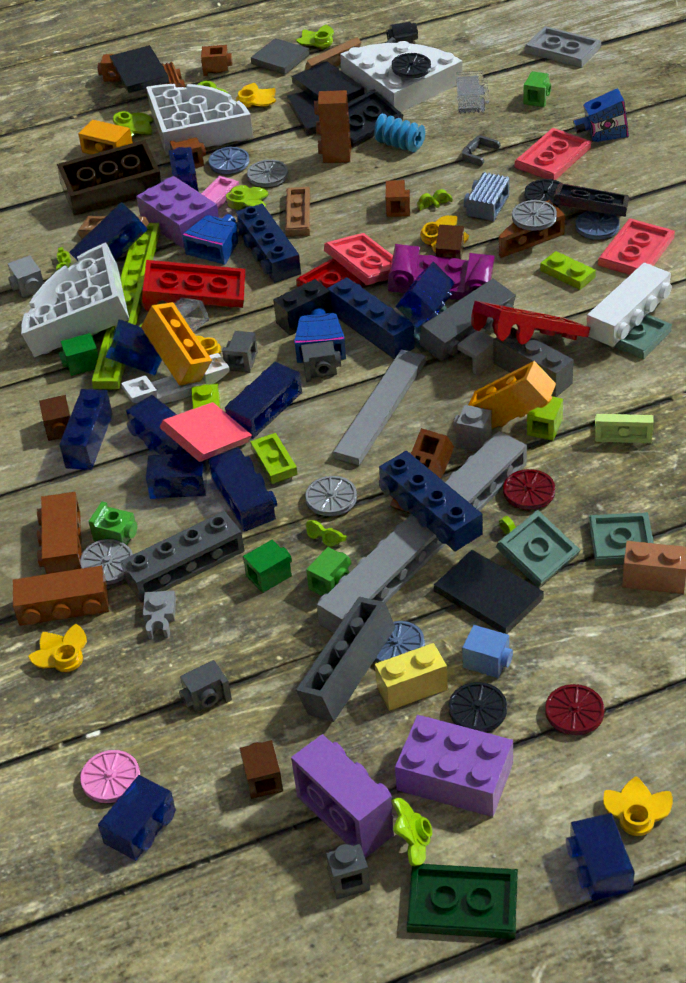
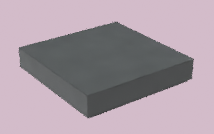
[251,38,309,75]

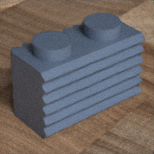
[464,172,510,222]

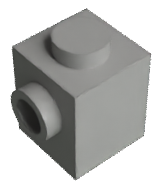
[7,256,44,298]
[453,405,492,452]

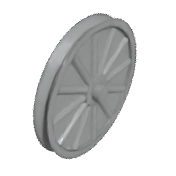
[247,160,288,187]
[512,200,557,231]
[305,476,357,516]
[80,539,133,585]

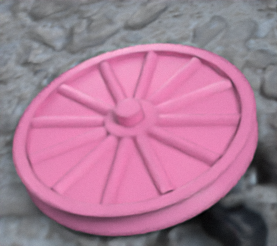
[80,750,140,803]

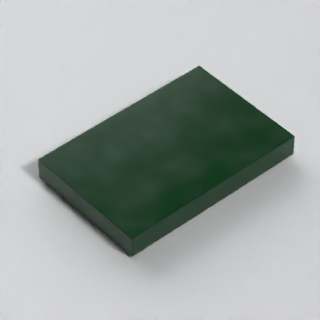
[407,864,518,939]

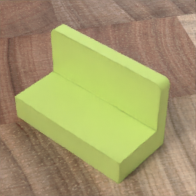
[595,414,653,443]

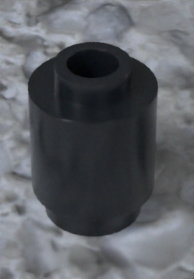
[386,21,418,43]

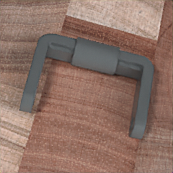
[462,135,501,166]

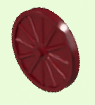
[503,469,555,510]
[545,684,605,735]

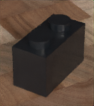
[273,279,332,336]

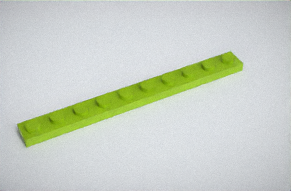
[92,223,161,390]

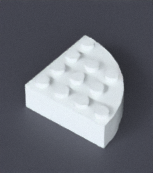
[340,41,463,112]
[146,84,253,156]
[21,242,129,357]

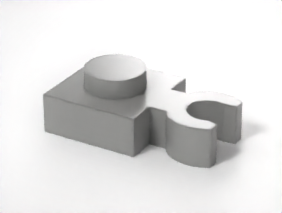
[143,590,176,639]

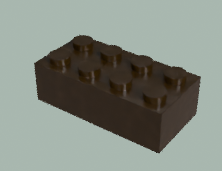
[57,140,161,216]

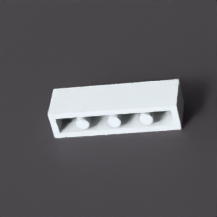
[587,262,672,347]

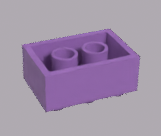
[136,176,219,248]
[395,715,513,817]
[291,734,394,858]

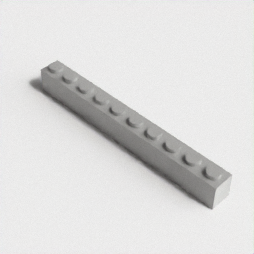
[317,431,527,633]

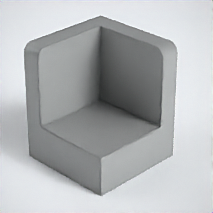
[458,331,495,375]

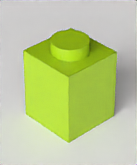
[527,397,563,441]

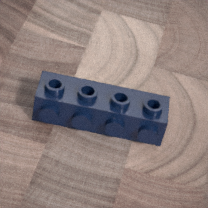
[235,204,301,283]
[327,277,415,360]
[379,450,483,552]

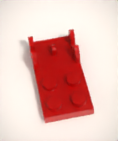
[142,260,245,312]
[471,301,591,345]

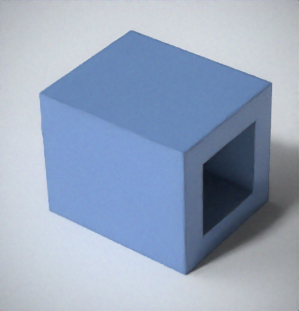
[462,625,513,678]

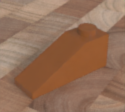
[499,200,565,258]
[390,428,454,514]

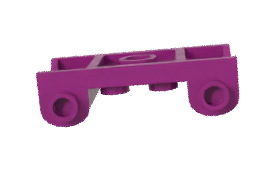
[388,244,495,300]

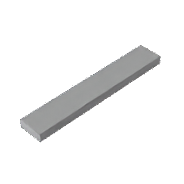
[334,349,426,465]

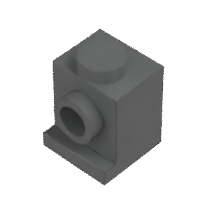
[222,331,258,373]
[301,341,341,382]
[179,660,232,713]
[326,844,370,899]

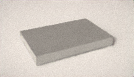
[525,26,601,68]

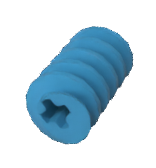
[374,113,425,152]

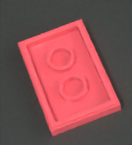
[514,128,591,180]
[598,218,675,275]
[324,233,393,285]
[160,402,252,462]

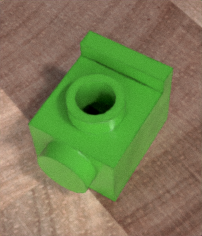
[523,71,551,107]
[88,502,138,545]
[306,547,352,596]

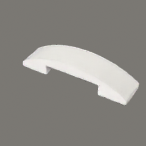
[121,353,230,404]

